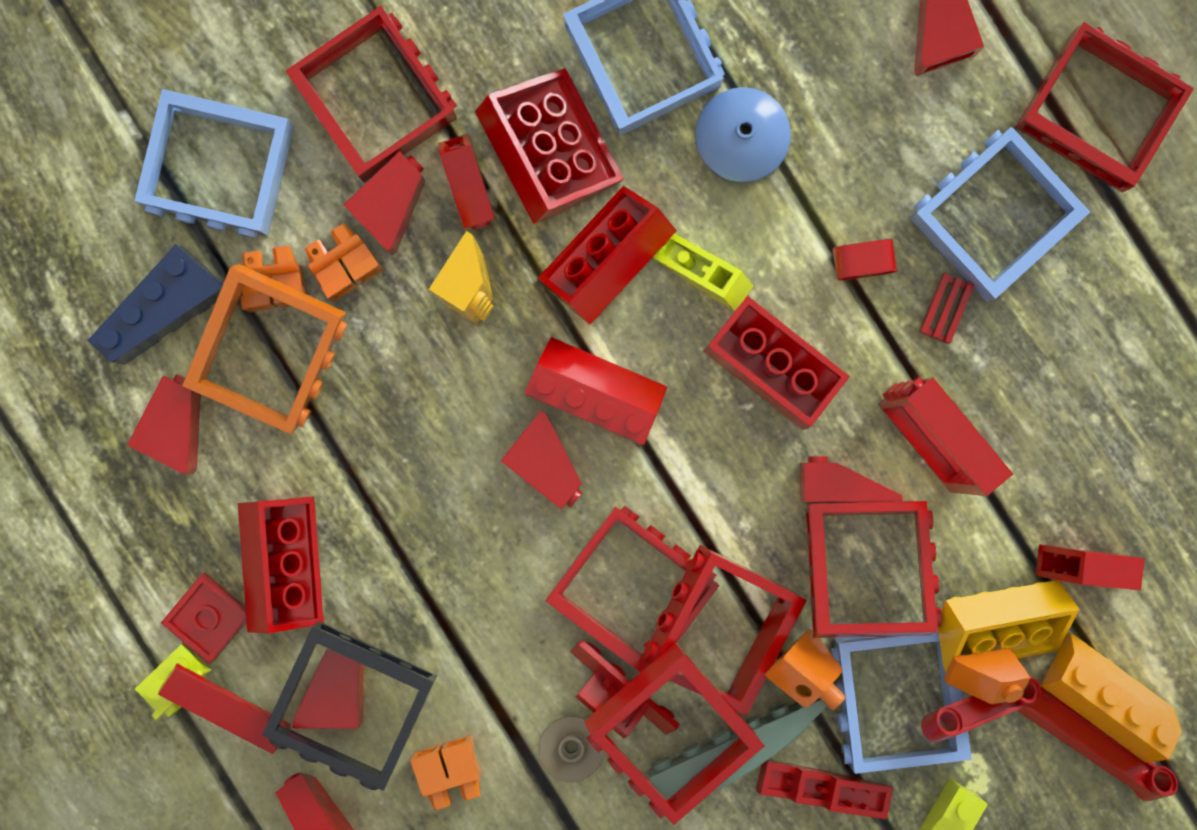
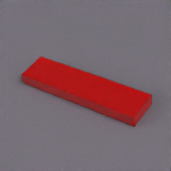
[158,663,291,754]

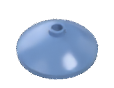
[695,87,791,183]

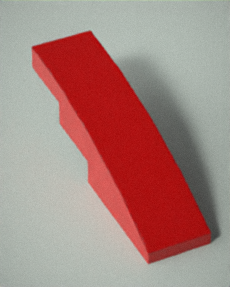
[756,760,893,819]

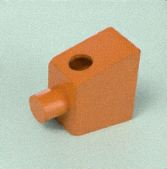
[764,628,846,711]

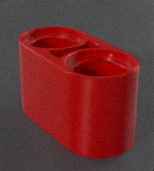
[833,239,897,281]

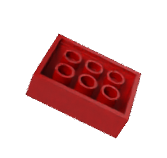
[475,68,624,224]

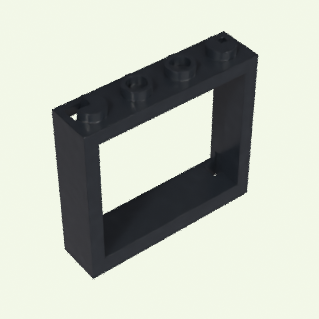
[262,621,437,791]

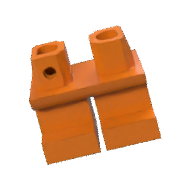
[305,223,384,302]
[240,246,308,312]
[410,734,482,810]

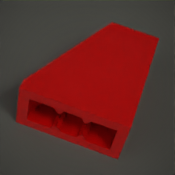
[914,0,984,76]
[438,133,495,230]
[343,151,426,256]
[127,374,201,475]
[501,410,583,509]
[1035,544,1145,591]
[292,649,364,729]
[275,773,354,830]

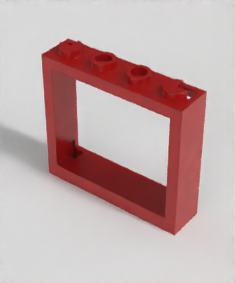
[286,6,457,183]
[1015,22,1194,193]
[877,377,1013,496]
[805,501,942,638]
[545,505,720,673]
[639,545,807,716]
[584,642,765,825]

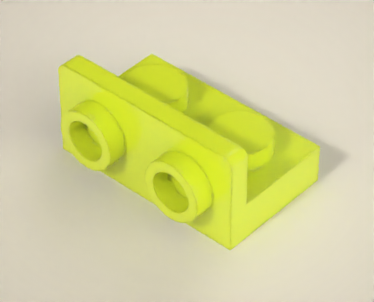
[135,643,211,720]

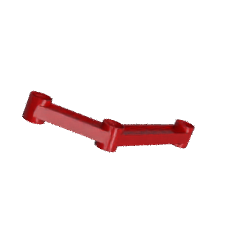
[921,675,1178,801]

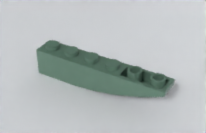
[648,698,827,800]

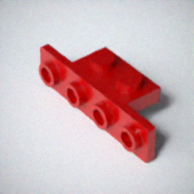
[570,640,680,739]

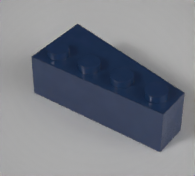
[87,244,223,365]

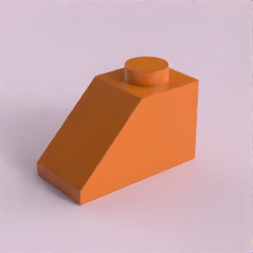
[944,648,1030,704]

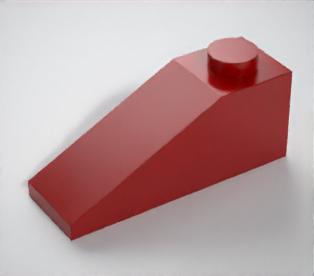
[800,456,902,502]

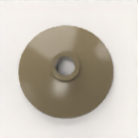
[539,716,604,782]

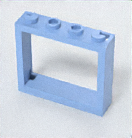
[563,0,725,136]
[134,89,295,238]
[909,127,1090,302]
[830,627,972,774]

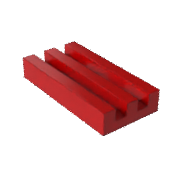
[919,272,975,344]

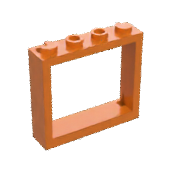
[182,264,347,434]

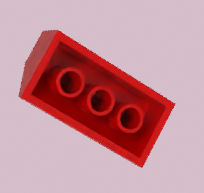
[538,186,677,325]
[703,296,850,430]
[524,337,668,445]
[237,496,324,634]

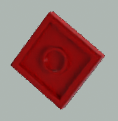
[161,573,246,664]

